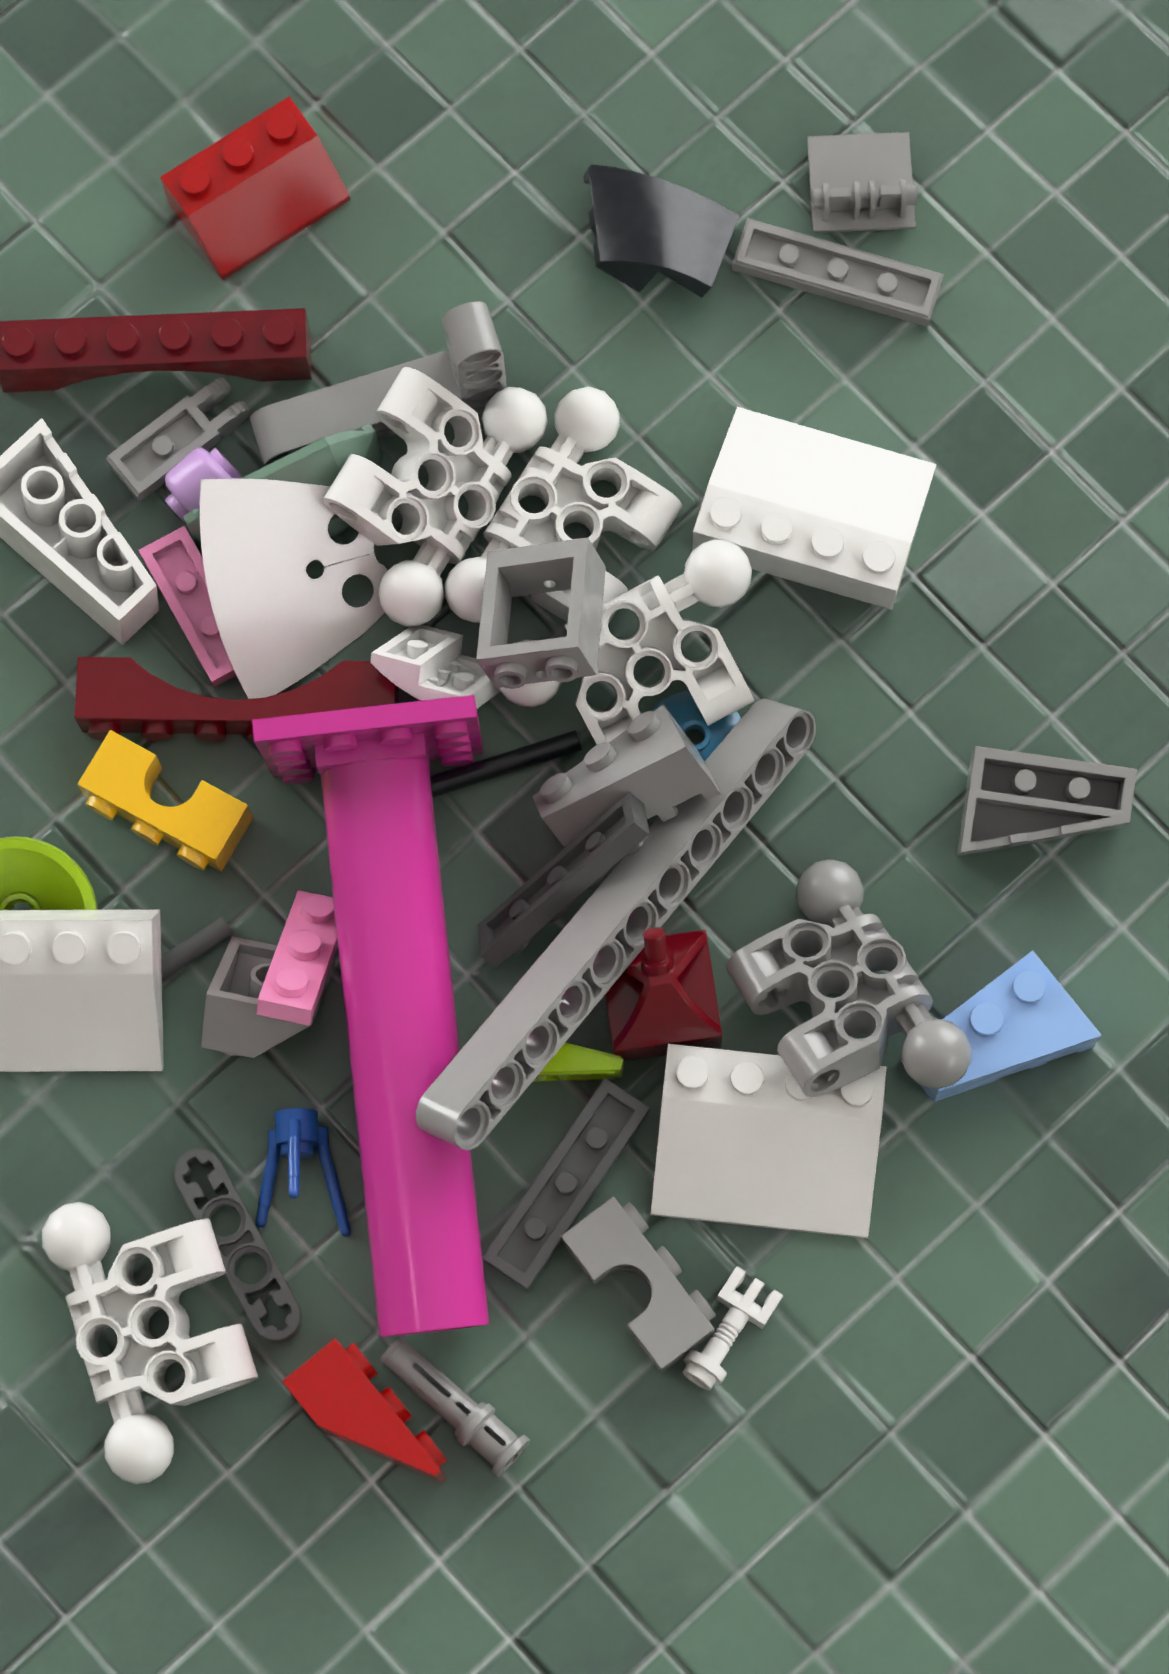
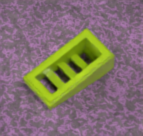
[533,1043,624,1082]

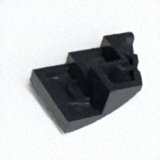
[583,164,740,298]

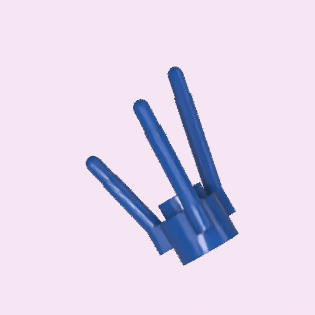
[255,1108,351,1236]

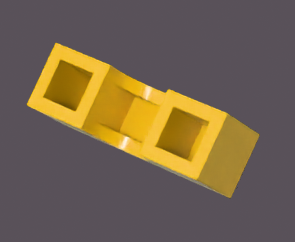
[78,730,253,872]

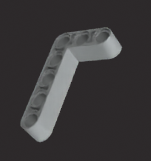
[249,301,507,467]

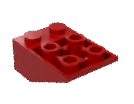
[282,1338,447,1483]

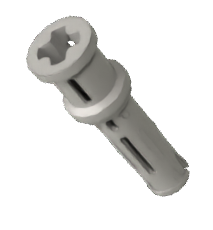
[379,1335,531,1478]

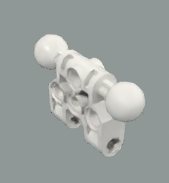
[322,367,548,627]
[444,387,682,624]
[499,539,755,745]
[42,1202,258,1484]

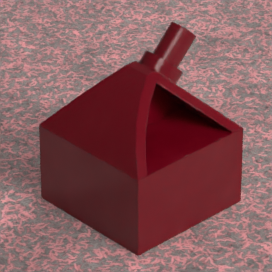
[604,927,722,1061]

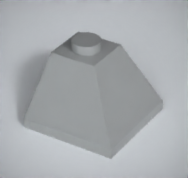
[201,936,336,1058]

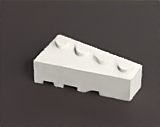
[0,418,159,645]

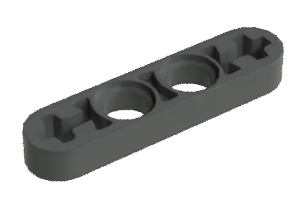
[174,1148,303,1343]

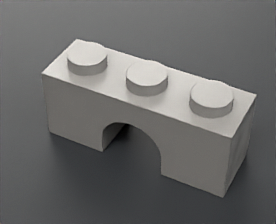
[561,1196,716,1374]

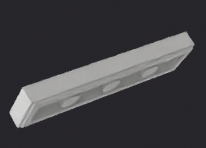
[732,218,944,327]

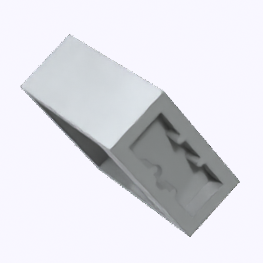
[476,537,606,689]

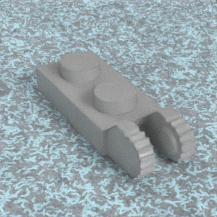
[106,377,251,502]

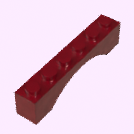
[0,308,312,393]
[74,657,399,742]

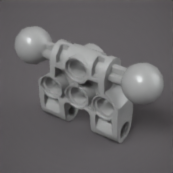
[726,859,972,1097]

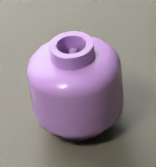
[165,447,243,523]

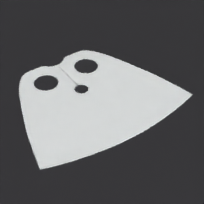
[199,479,388,699]

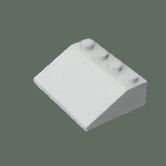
[692,407,936,610]
[0,910,164,1072]
[651,1044,886,1239]

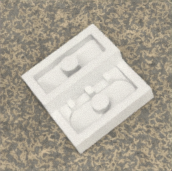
[370,625,500,709]

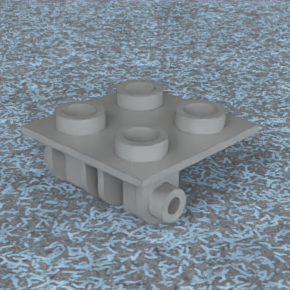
[807,132,917,233]

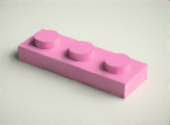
[138,526,236,687]
[257,890,338,1026]

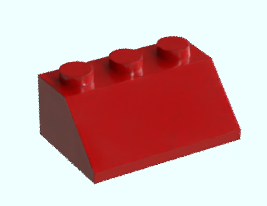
[160,96,350,280]

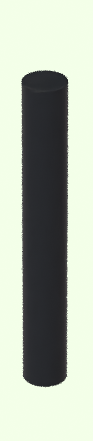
[430,730,582,798]

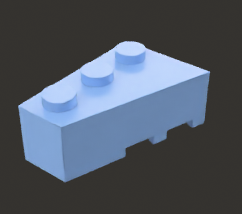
[900,950,1102,1102]

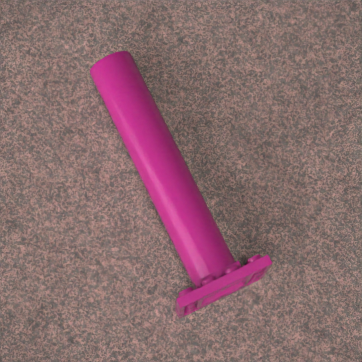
[252,695,490,1337]

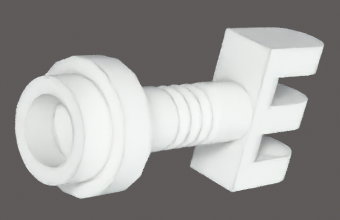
[682,1266,784,1390]

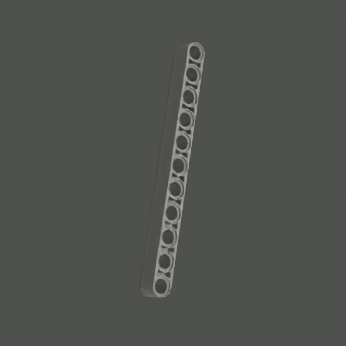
[416,698,816,1150]

